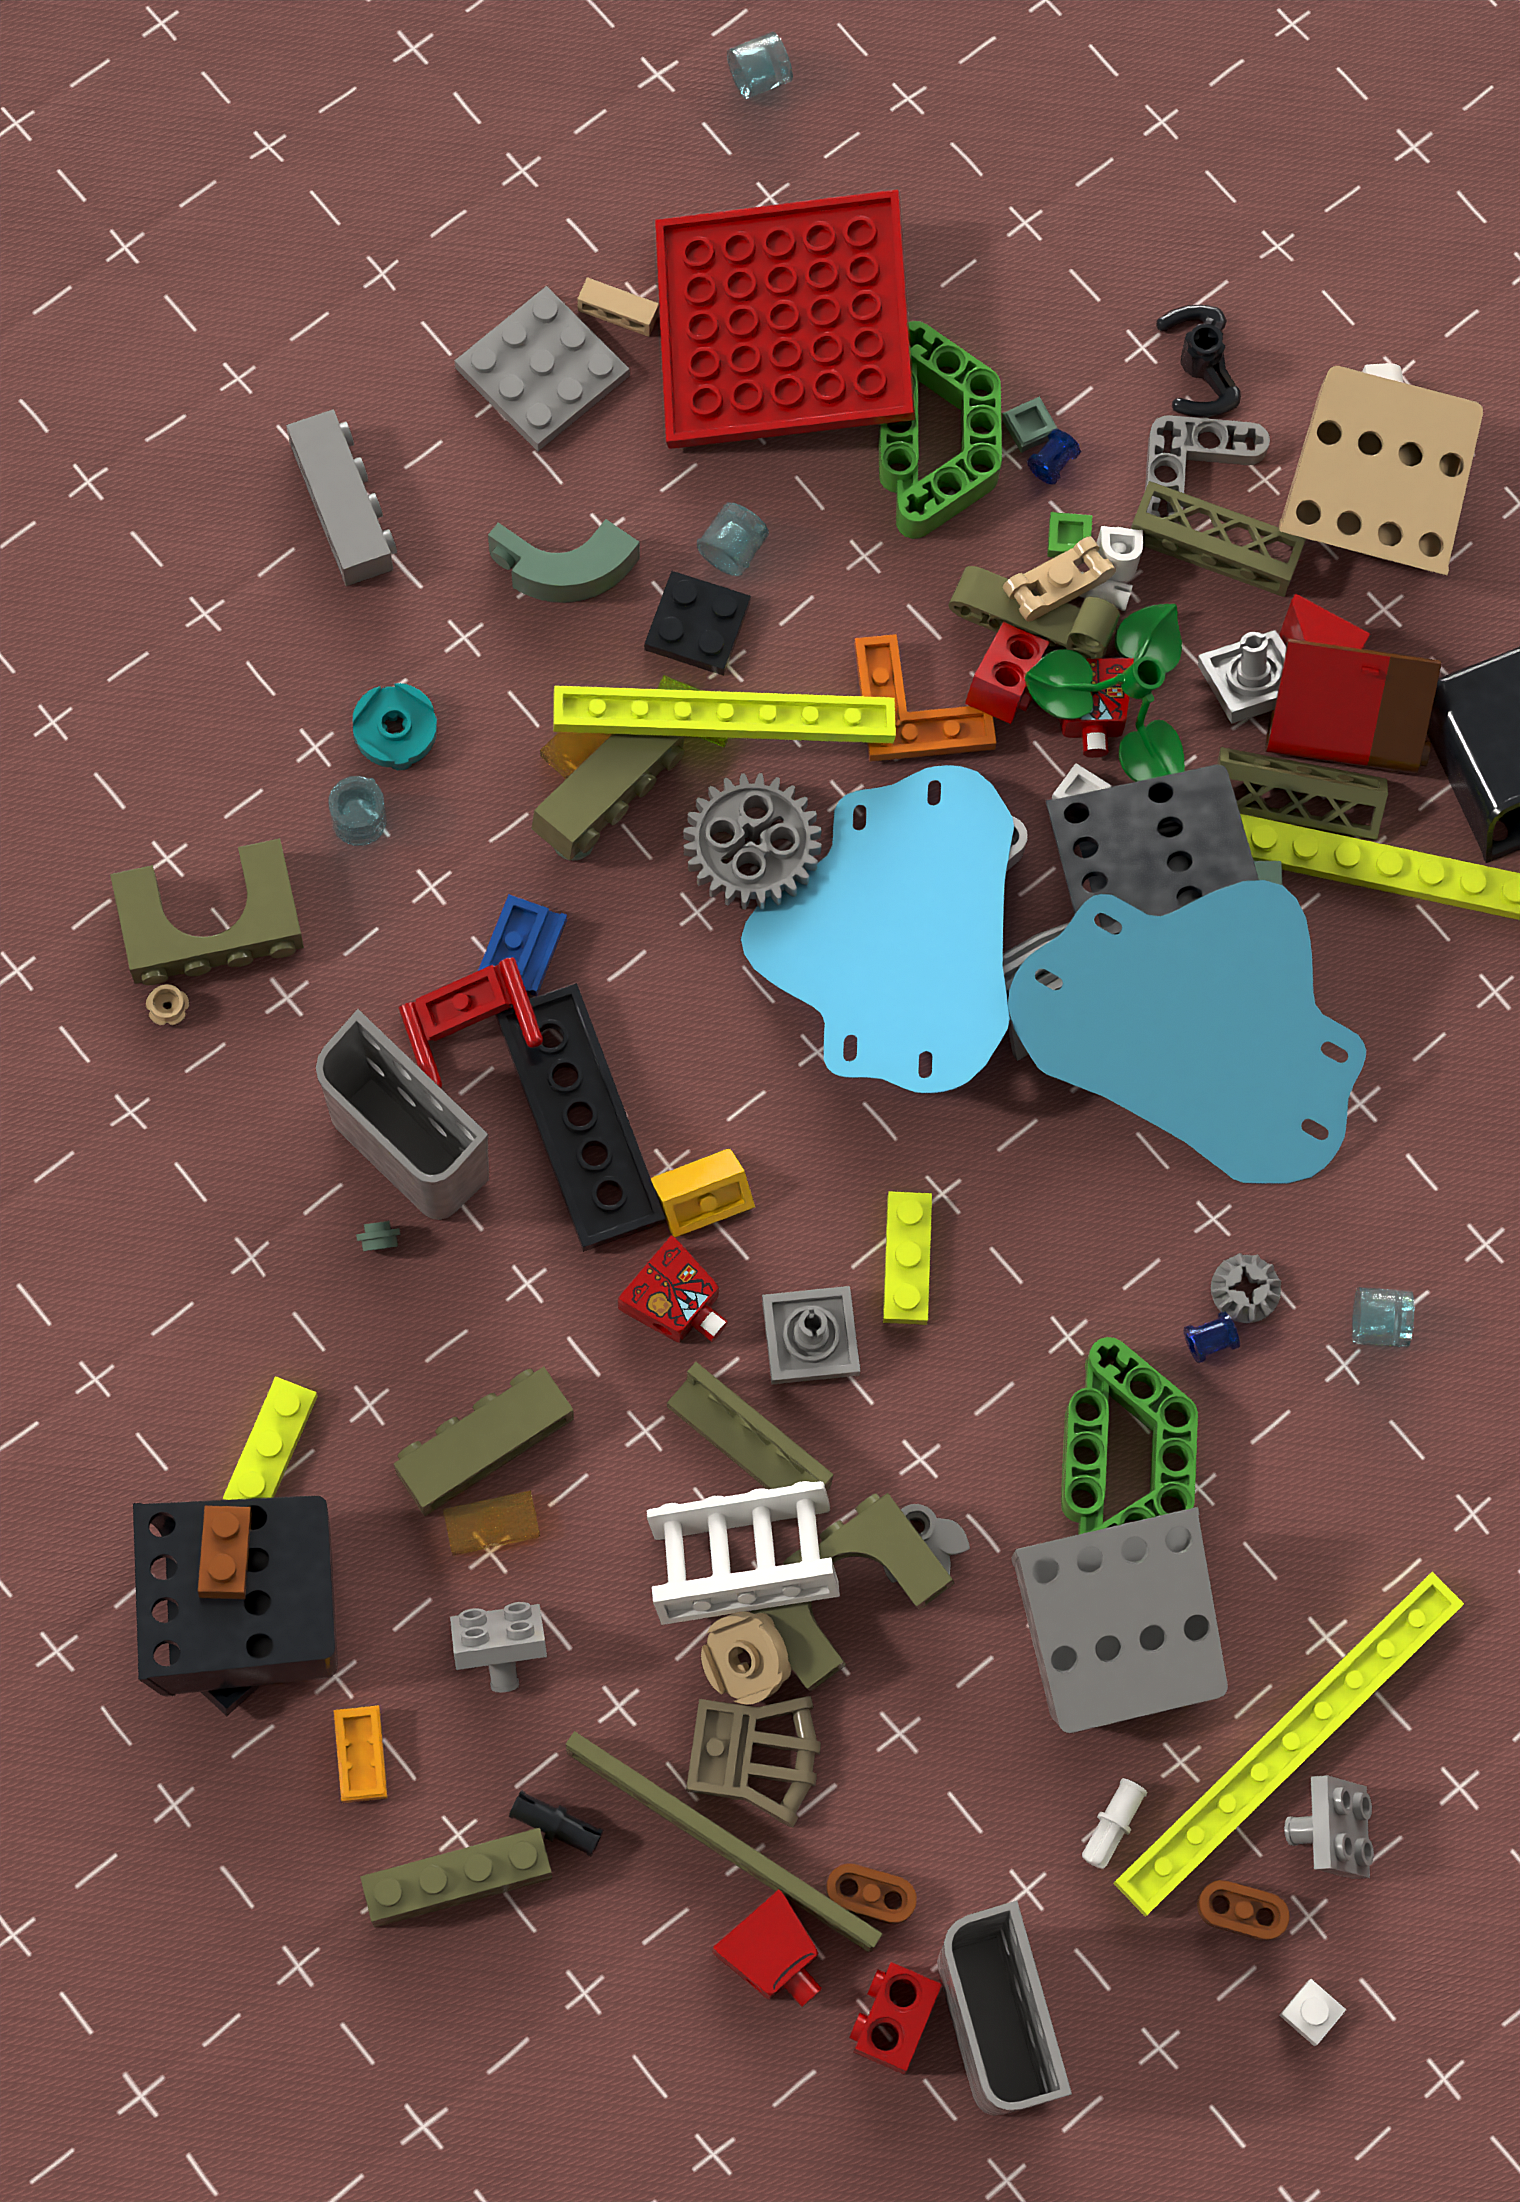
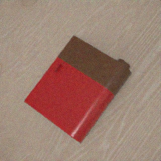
[1265,639,1441,774]

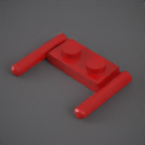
[399,957,543,1088]

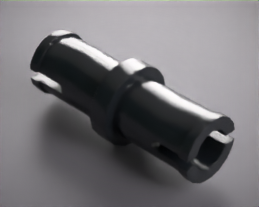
[509,1790,604,1857]

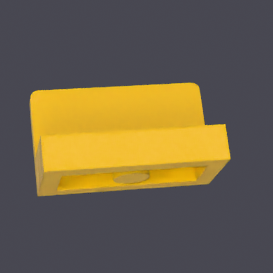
[651,1149,755,1237]

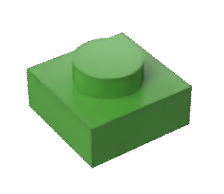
[1047,512,1092,558]

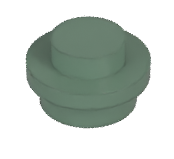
[356,1221,401,1251]

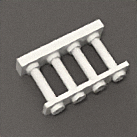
[647,1481,840,1625]

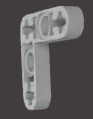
[1145,415,1270,524]

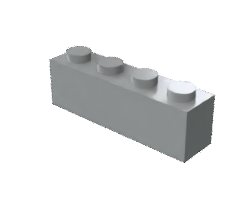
[286,409,397,586]

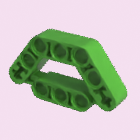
[879,321,1002,539]
[1061,1337,1198,1535]

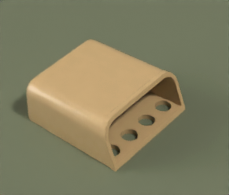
[1278,366,1483,575]

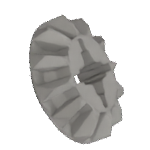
[1211,1253,1281,1323]

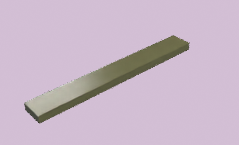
[565,1731,882,1952]

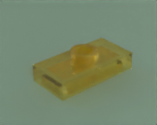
[443,1490,540,1556]

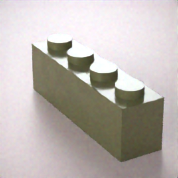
[532,734,685,861]
[394,1366,574,1516]
[360,1828,552,1928]

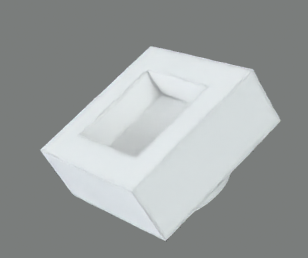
[1052,763,1111,800]
[1279,1979,1346,2046]

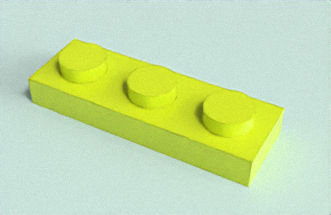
[883,1191,932,1325]
[223,1376,318,1500]

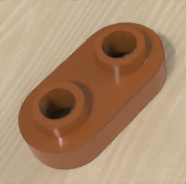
[826,1863,917,1924]
[1197,1880,1290,1941]

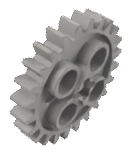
[683,773,822,910]

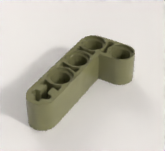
[948,566,1120,659]

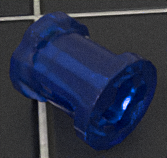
[1027,429,1081,485]
[1183,1311,1240,1364]

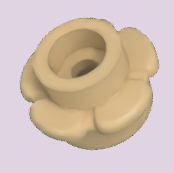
[146,985,189,1025]

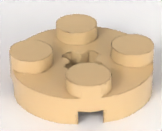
[701,1611,791,1705]

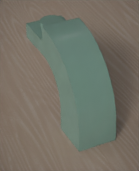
[488,519,640,603]

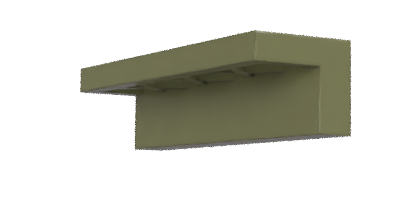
[1131,481,1306,597]
[1217,747,1388,840]
[667,1362,834,1491]

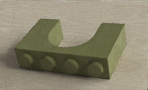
[110,838,304,985]
[750,1493,955,1692]

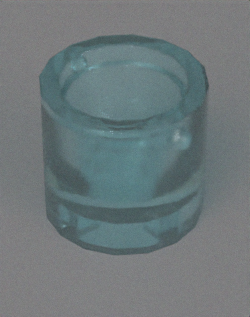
[727,31,793,99]
[697,502,769,576]
[328,776,387,846]
[1352,1287,1414,1348]

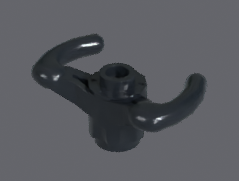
[1156,305,1241,417]

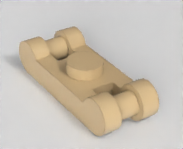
[1003,536,1116,622]

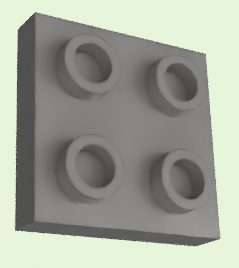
[1198,630,1286,724]
[762,1286,860,1384]
[450,1602,547,1693]
[1284,1775,1374,1879]

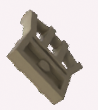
[686,1696,821,1828]

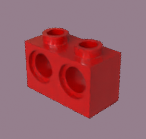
[965,622,1049,724]
[849,1962,942,2075]

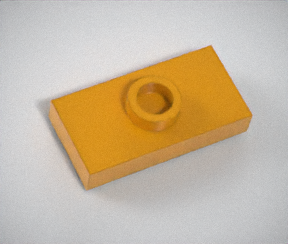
[334,1705,388,1803]

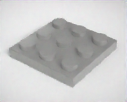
[454,286,630,451]

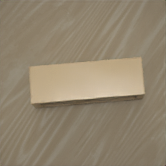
[577,277,659,337]

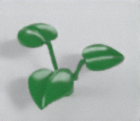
[1025,604,1185,782]

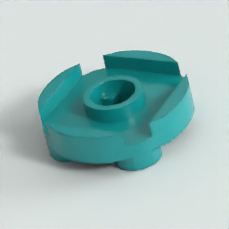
[353,683,437,770]

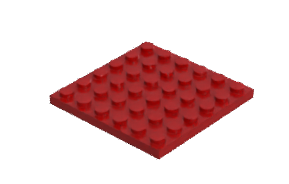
[655,189,915,449]

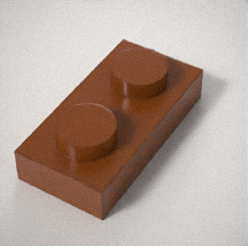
[198,1506,252,1599]

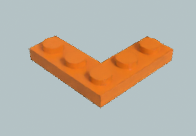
[854,634,996,762]

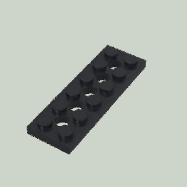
[495,983,666,1252]

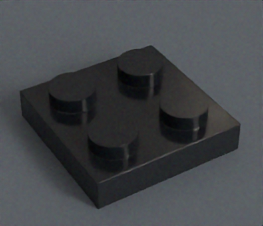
[644,570,751,676]

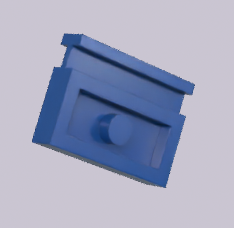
[478,894,567,997]

